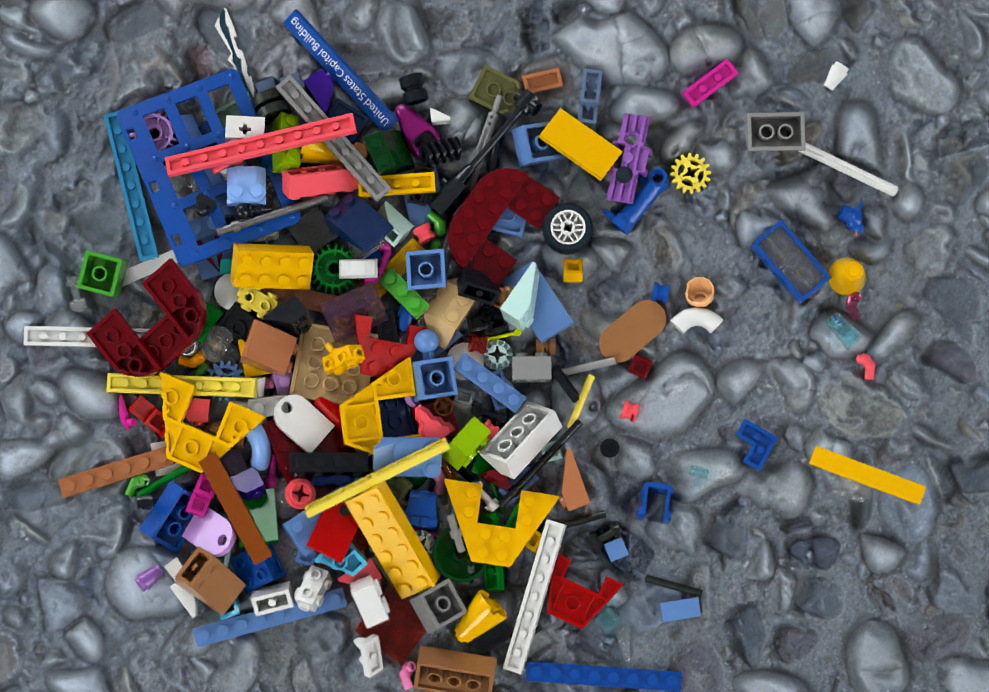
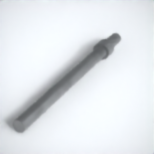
[216,194,328,236]

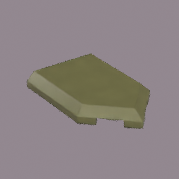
[468,65,522,115]

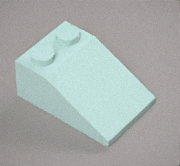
[500,262,540,331]

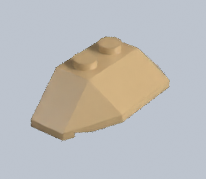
[423,278,477,350]

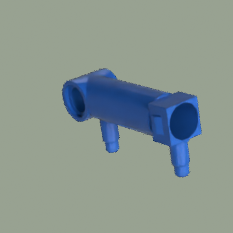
[603,168,670,235]

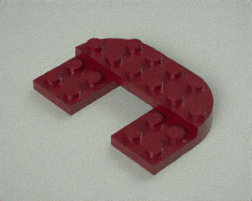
[447,168,560,287]
[86,258,207,377]

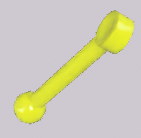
[482,329,522,344]

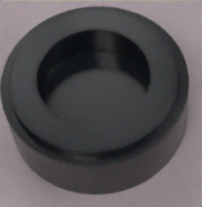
[600,438,619,458]

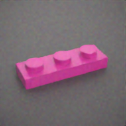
[682,59,739,108]

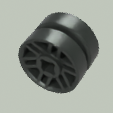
[251,88,292,125]

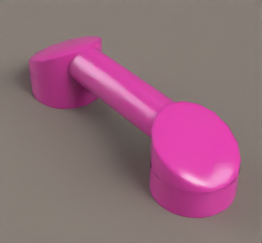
[364,238,392,287]

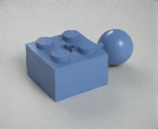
[412,329,458,402]

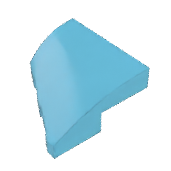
[314,542,368,576]

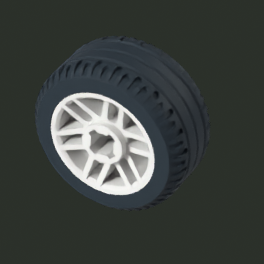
[542,203,593,255]

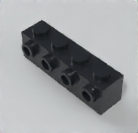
[288,452,368,478]

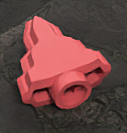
[415,405,456,442]

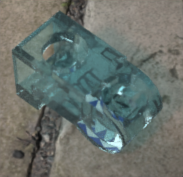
[825,312,862,350]

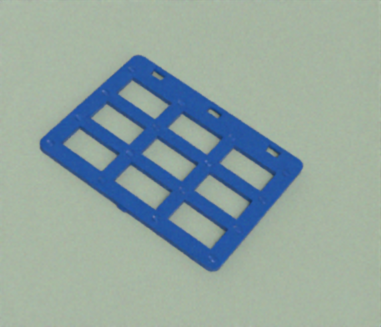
[117,69,301,267]

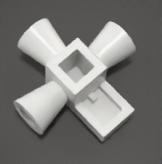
[229,377,289,426]

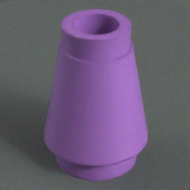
[134,565,164,592]

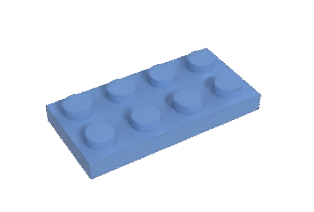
[282,482,350,557]

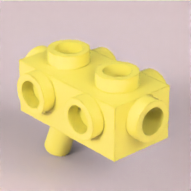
[237,288,283,320]

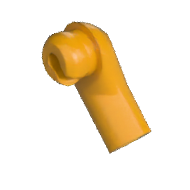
[178,350,206,369]

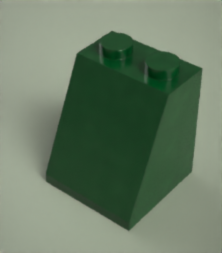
[363,130,415,176]

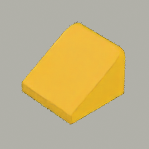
[563,259,583,282]

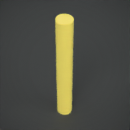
[567,374,595,428]

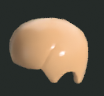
[685,277,714,308]

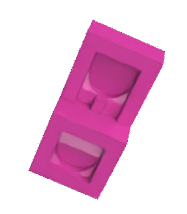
[185,473,214,519]

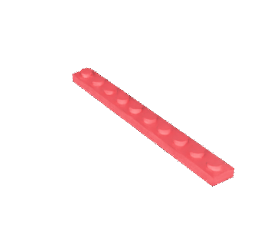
[165,113,357,178]

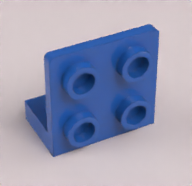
[230,544,286,594]

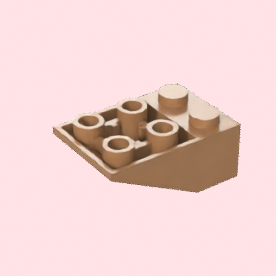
[175,546,246,616]

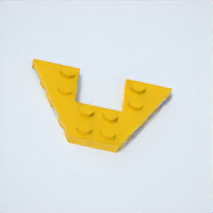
[339,357,421,455]
[159,371,266,473]
[444,479,559,568]

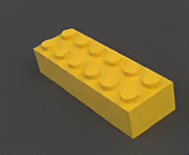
[345,481,440,599]

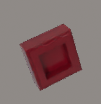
[628,354,653,379]

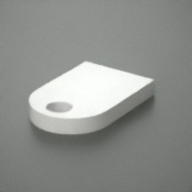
[273,395,335,453]

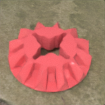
[285,478,316,509]

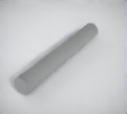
[561,357,616,375]

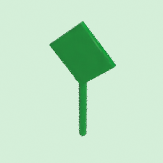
[471,453,505,514]

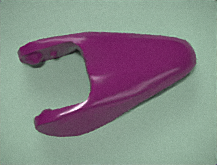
[395,104,442,160]

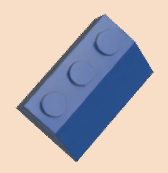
[140,480,194,553]

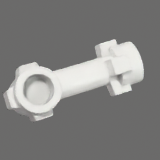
[471,481,500,513]

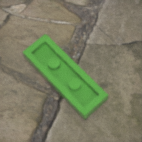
[378,267,430,320]

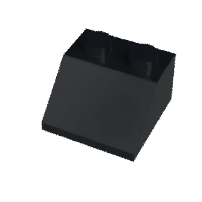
[263,295,312,337]

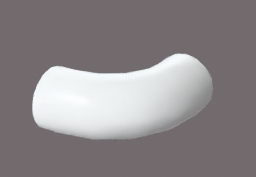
[670,307,723,334]

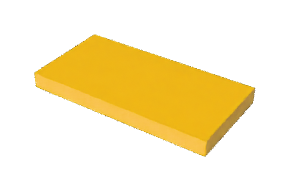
[538,108,623,181]

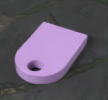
[182,506,236,557]

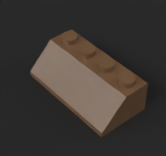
[413,645,497,692]

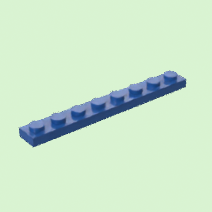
[526,661,682,692]

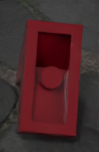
[481,469,511,490]

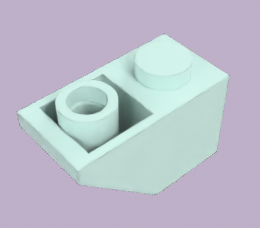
[378,201,414,247]

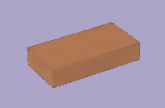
[522,68,563,94]

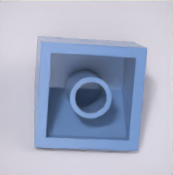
[405,249,448,290]

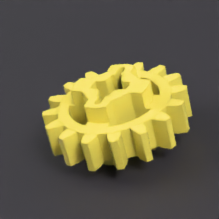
[669,153,711,195]

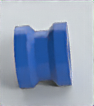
[651,282,670,303]

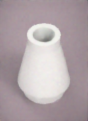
[824,61,849,91]

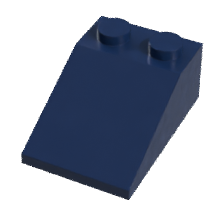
[323,192,394,253]

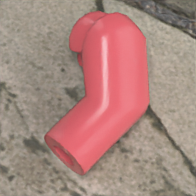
[856,353,875,380]

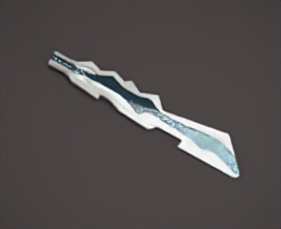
[215,8,255,100]

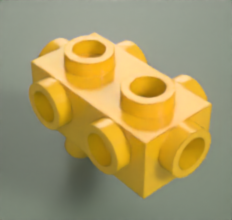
[322,342,365,375]

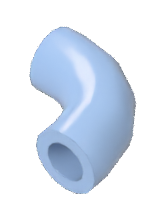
[246,424,272,471]

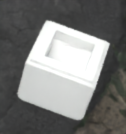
[430,108,450,125]

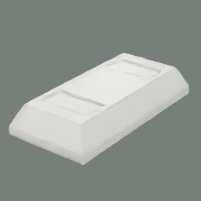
[339,259,378,279]

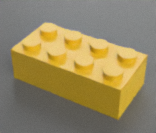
[230,243,314,290]

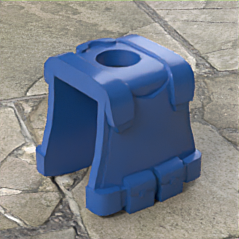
[636,482,673,524]
[404,489,438,530]

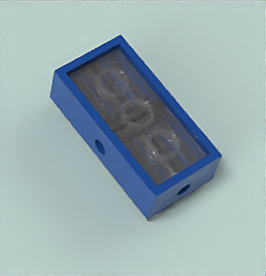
[750,220,832,305]

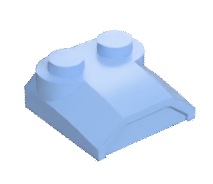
[227,166,266,206]

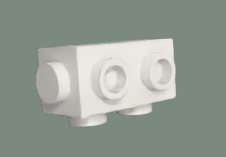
[294,565,332,612]

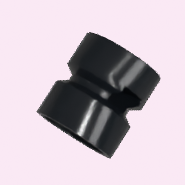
[399,73,429,106]

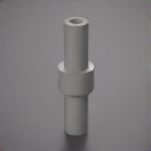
[446,514,466,553]

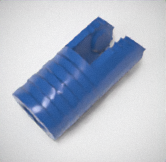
[397,304,414,333]

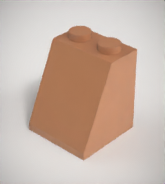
[240,319,299,377]

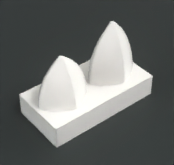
[353,634,384,678]

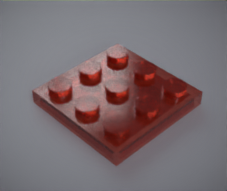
[355,584,426,665]

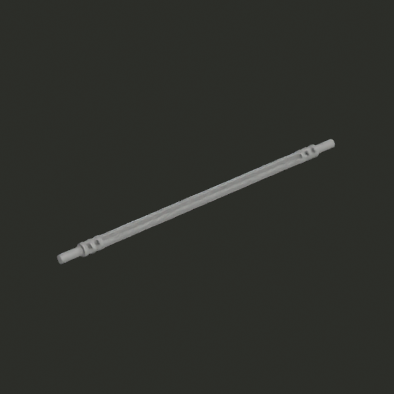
[415,95,503,328]

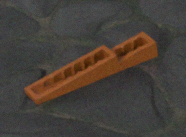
[198,452,273,565]

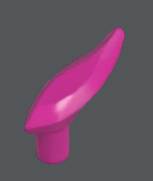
[119,395,137,431]

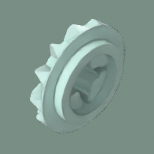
[482,339,513,370]

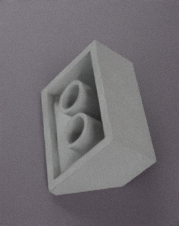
[744,112,806,151]

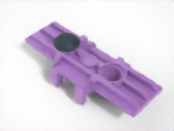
[606,113,652,204]

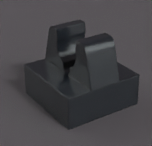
[195,192,217,217]

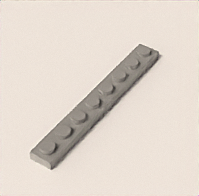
[276,75,391,202]

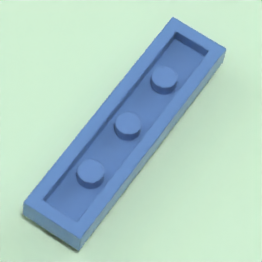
[454,353,527,414]

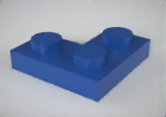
[735,419,778,471]

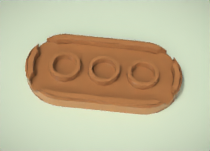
[599,300,666,363]

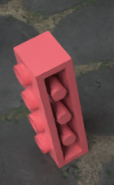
[282,163,358,200]

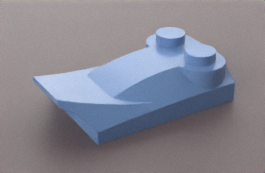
[373,437,442,478]

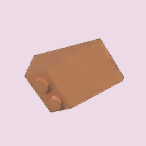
[559,448,590,512]

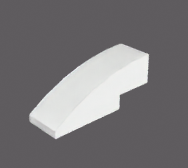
[164,557,198,618]

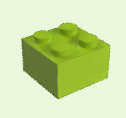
[441,417,492,471]

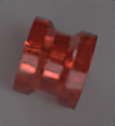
[468,333,488,354]

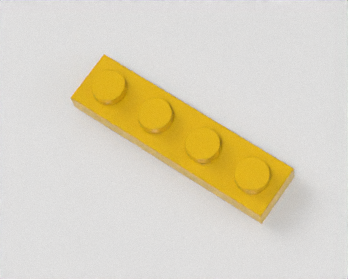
[358,172,436,198]

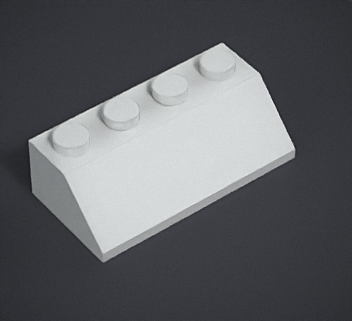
[479,401,562,479]

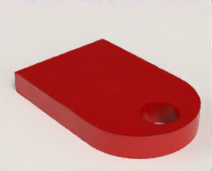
[306,500,359,564]

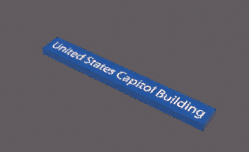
[283,9,399,130]

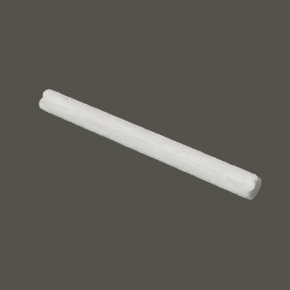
[799,142,898,196]

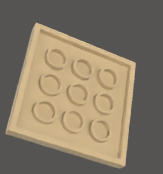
[289,324,378,405]

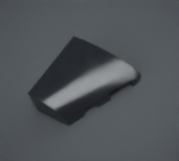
[466,304,509,340]

